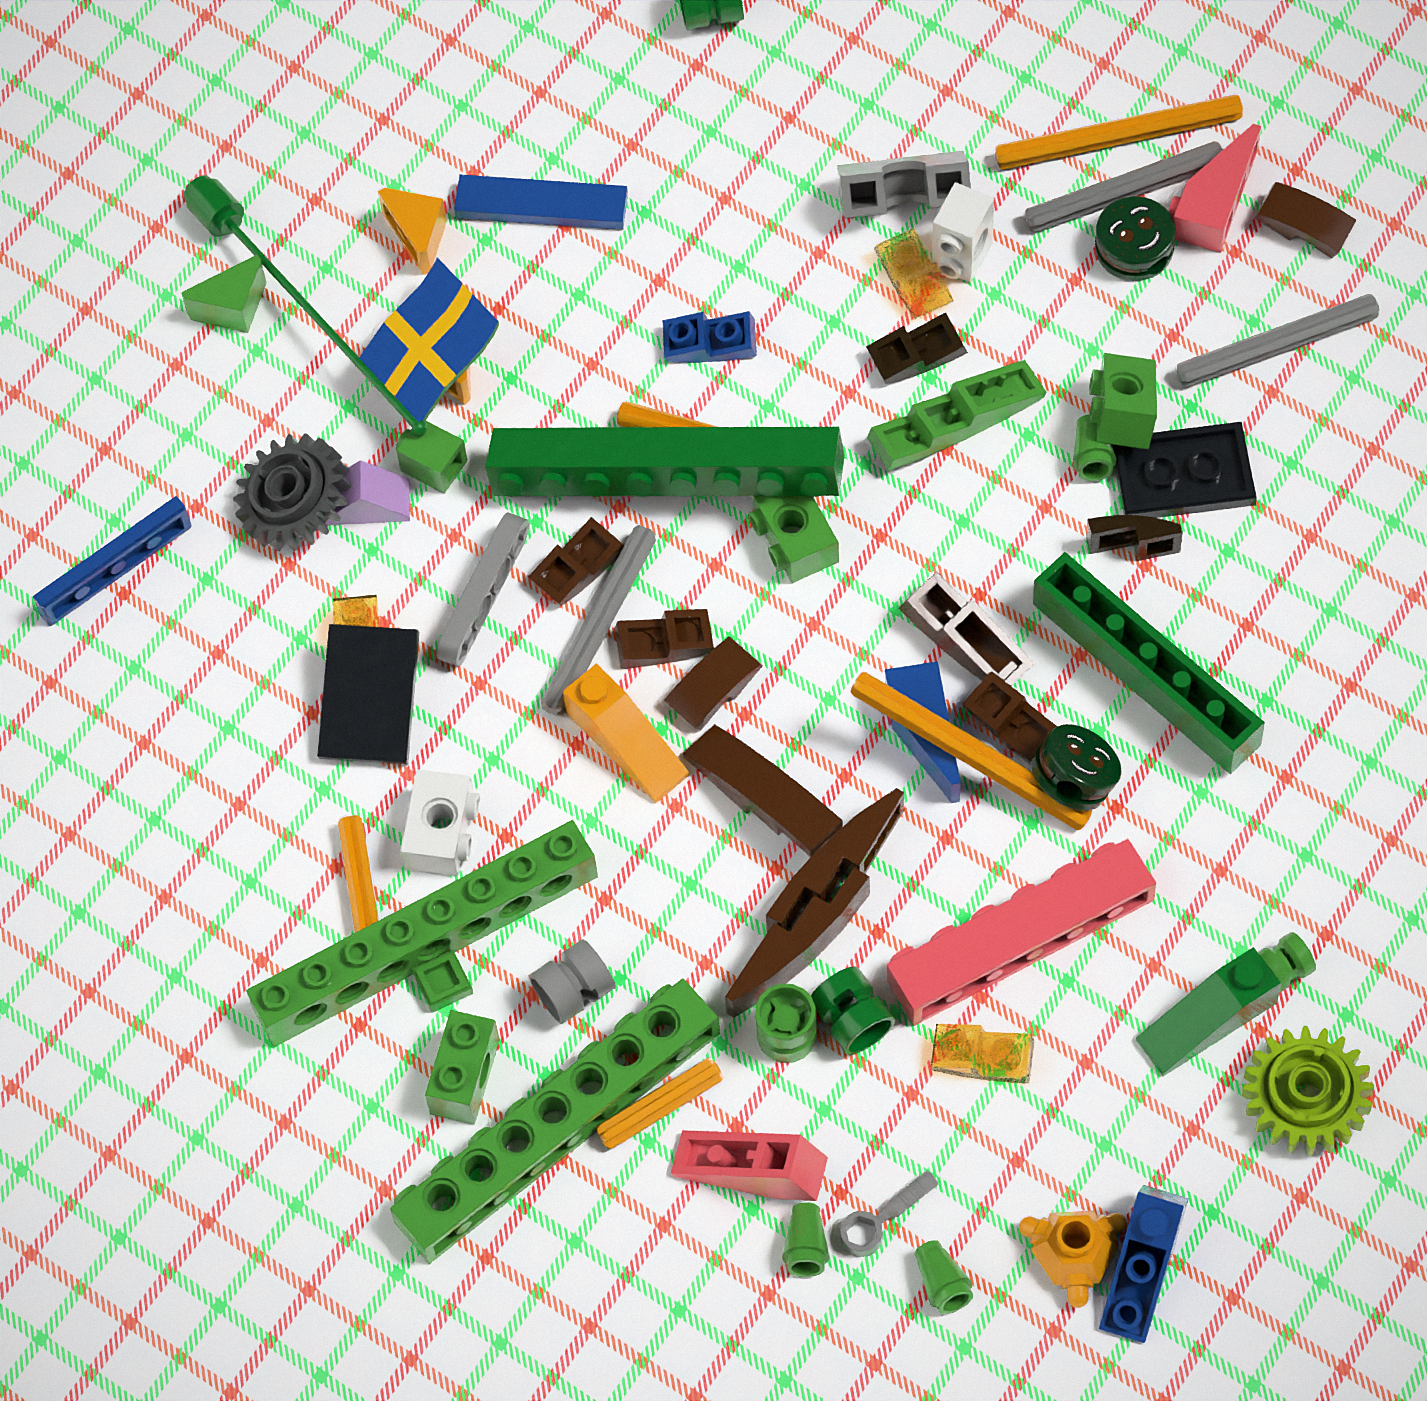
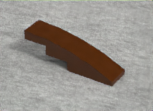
[683,724,843,857]
[765,788,905,932]
[725,868,870,1018]

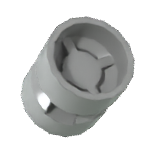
[528,939,616,1024]

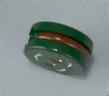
[1095,196,1176,281]
[1031,724,1122,811]

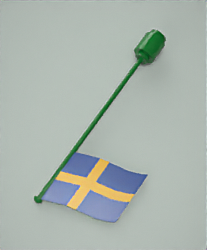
[184,175,499,436]

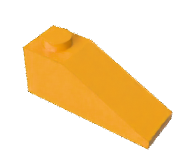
[563,663,689,803]

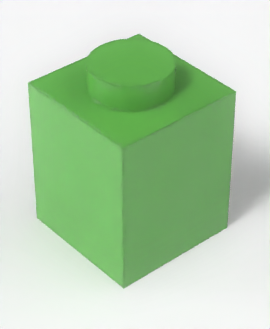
[396,420,468,494]

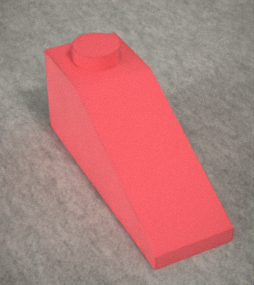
[1169,124,1261,253]
[670,1130,828,1201]

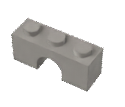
[837,150,971,218]

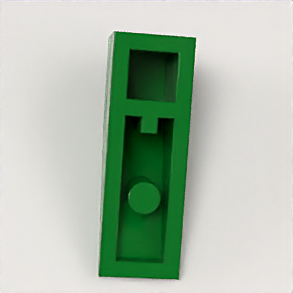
[1136,947,1281,1077]

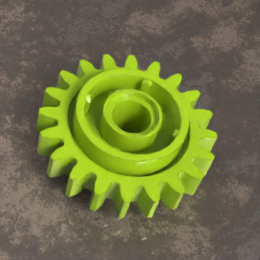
[1242,1026,1374,1156]

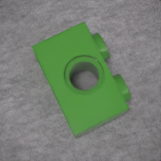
[1089,352,1157,449]
[748,496,839,584]
[425,1010,500,1125]

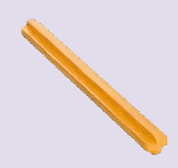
[995,94,1243,169]
[850,672,1092,830]

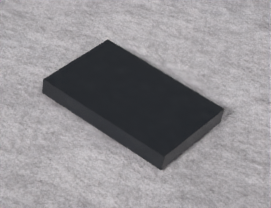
[1111,421,1257,518]
[317,624,420,765]

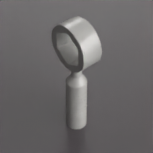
[840,1170,939,1257]

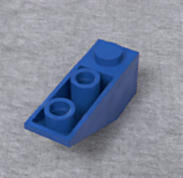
[1099,1184,1189,1343]

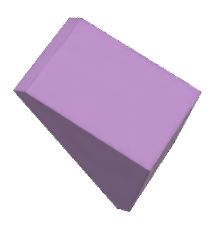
[325,460,410,525]

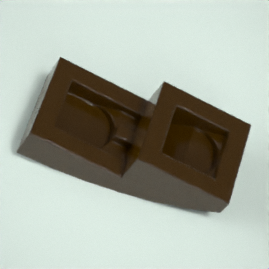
[866,312,968,384]
[1086,515,1183,561]

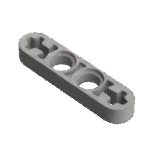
[436,512,530,667]

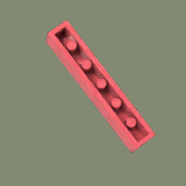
[886,838,1157,1026]

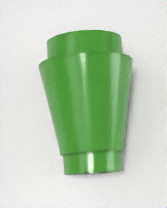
[1073,414,1117,481]
[782,1202,830,1277]
[914,1240,973,1314]

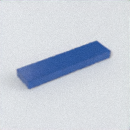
[454,174,628,230]
[32,496,192,626]

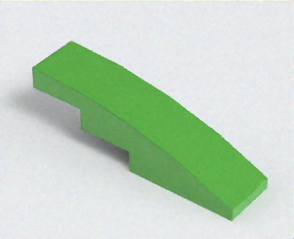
[867,359,1047,471]

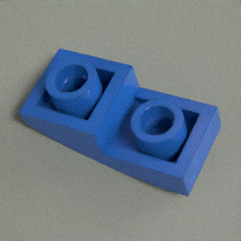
[662,311,757,363]

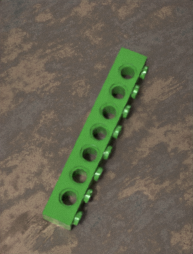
[246,819,598,1048]
[390,978,720,1265]

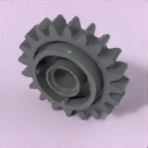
[233,433,352,552]

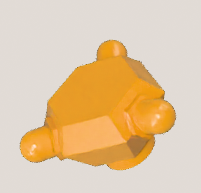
[1019,1211,1127,1308]

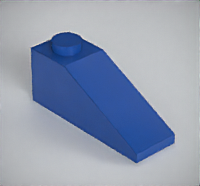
[881,661,961,803]

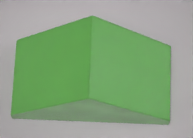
[181,255,267,333]

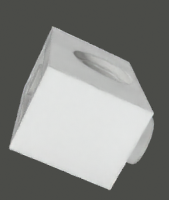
[932,182,994,283]
[400,769,480,877]

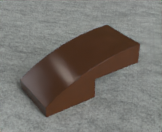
[1255,182,1357,259]
[528,517,624,606]
[614,609,714,668]
[664,636,763,731]
[962,670,1057,766]

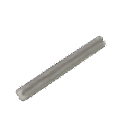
[1025,141,1223,232]
[1176,294,1380,387]
[541,525,656,716]

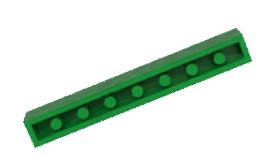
[485,426,845,497]

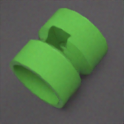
[755,983,817,1063]

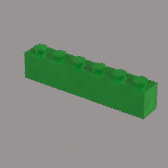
[1033,552,1265,775]

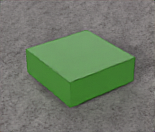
[412,950,474,1013]

